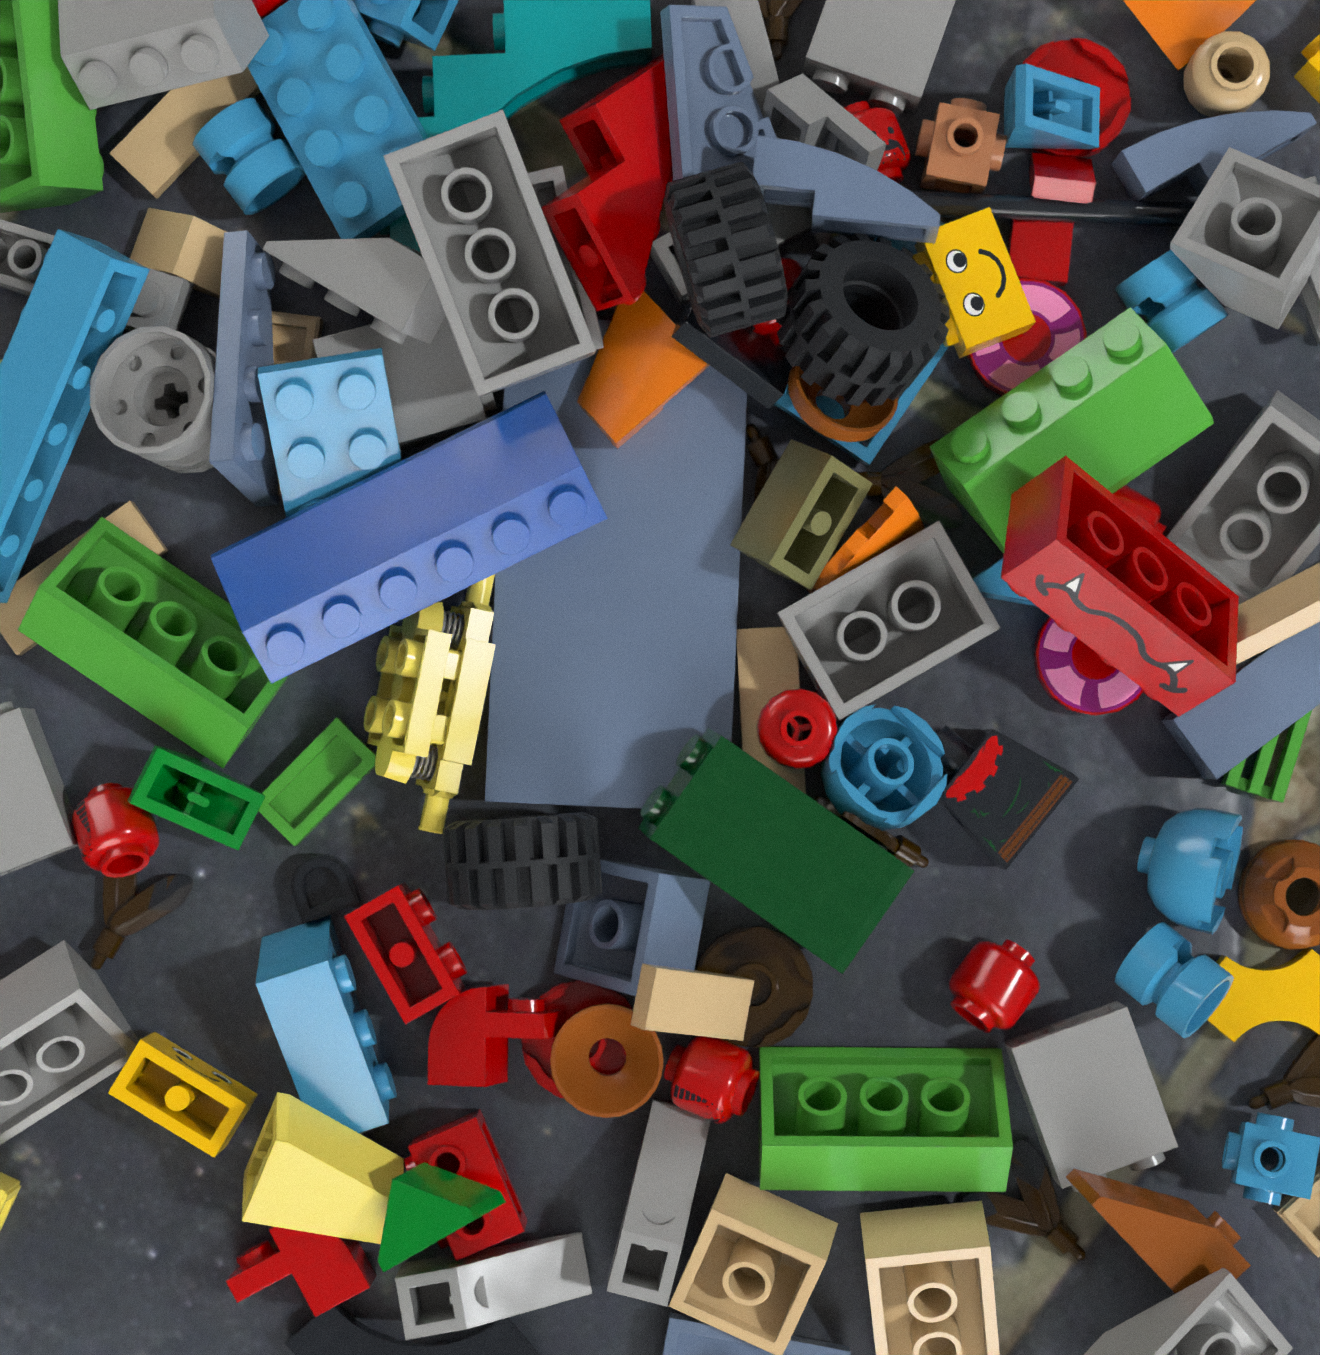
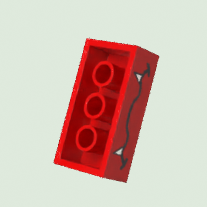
[1001,455,1239,717]

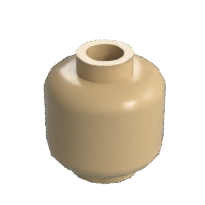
[1184,31,1270,117]

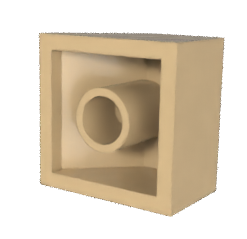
[669,1173,838,1355]

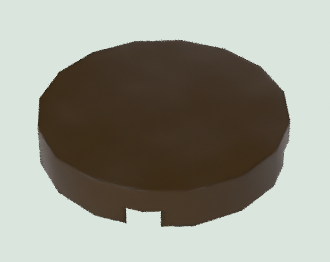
[696,926,813,1048]

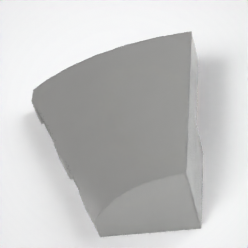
[762,74,887,246]

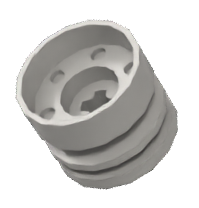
[90,326,216,473]

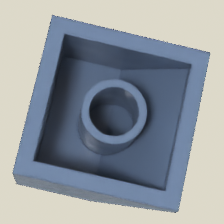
[554,858,710,996]

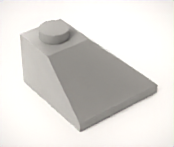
[1170,147,1320,329]

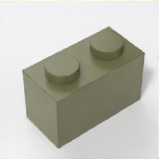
[730,439,873,590]

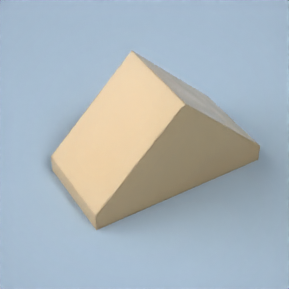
[130,208,226,299]

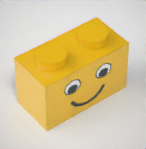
[912,207,1036,358]
[108,1032,258,1158]

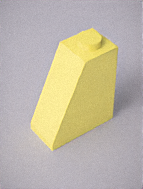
[242,1092,404,1244]

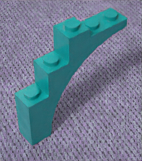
[380,0,652,252]

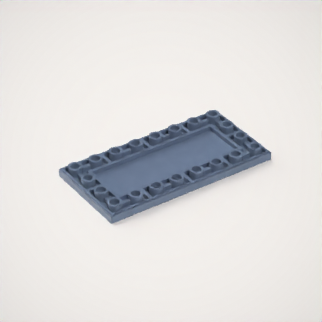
[485,320,747,809]

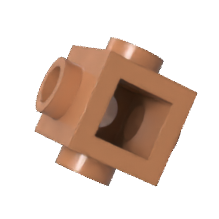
[915,98,1007,194]

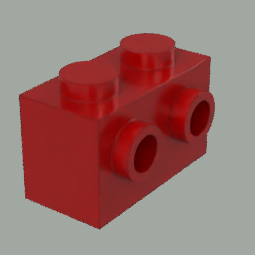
[344,882,468,1025]
[404,1109,528,1261]

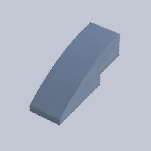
[1111,110,1317,201]
[753,135,940,244]

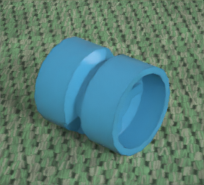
[192,98,305,215]
[1115,250,1229,353]
[1114,922,1234,1038]

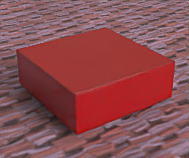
[1028,152,1096,204]
[1008,220,1074,286]

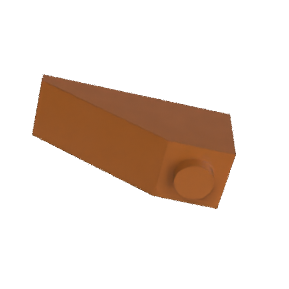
[1066,1169,1251,1294]

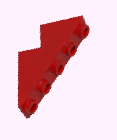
[541,53,673,312]

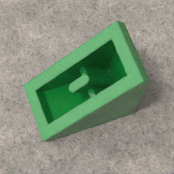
[127,745,266,850]
[378,1162,506,1273]

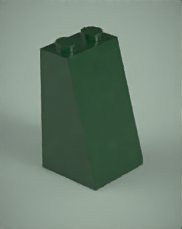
[638,727,914,974]

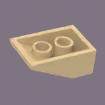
[860,1200,1000,1355]

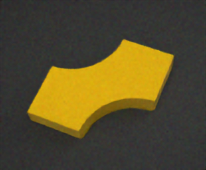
[1207,948,1320,1042]

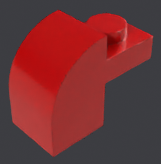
[428,984,566,1087]
[226,1226,376,1317]

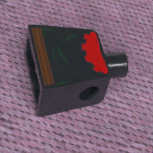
[936,725,1079,870]

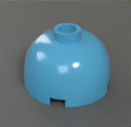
[820,705,947,831]
[1137,808,1243,935]

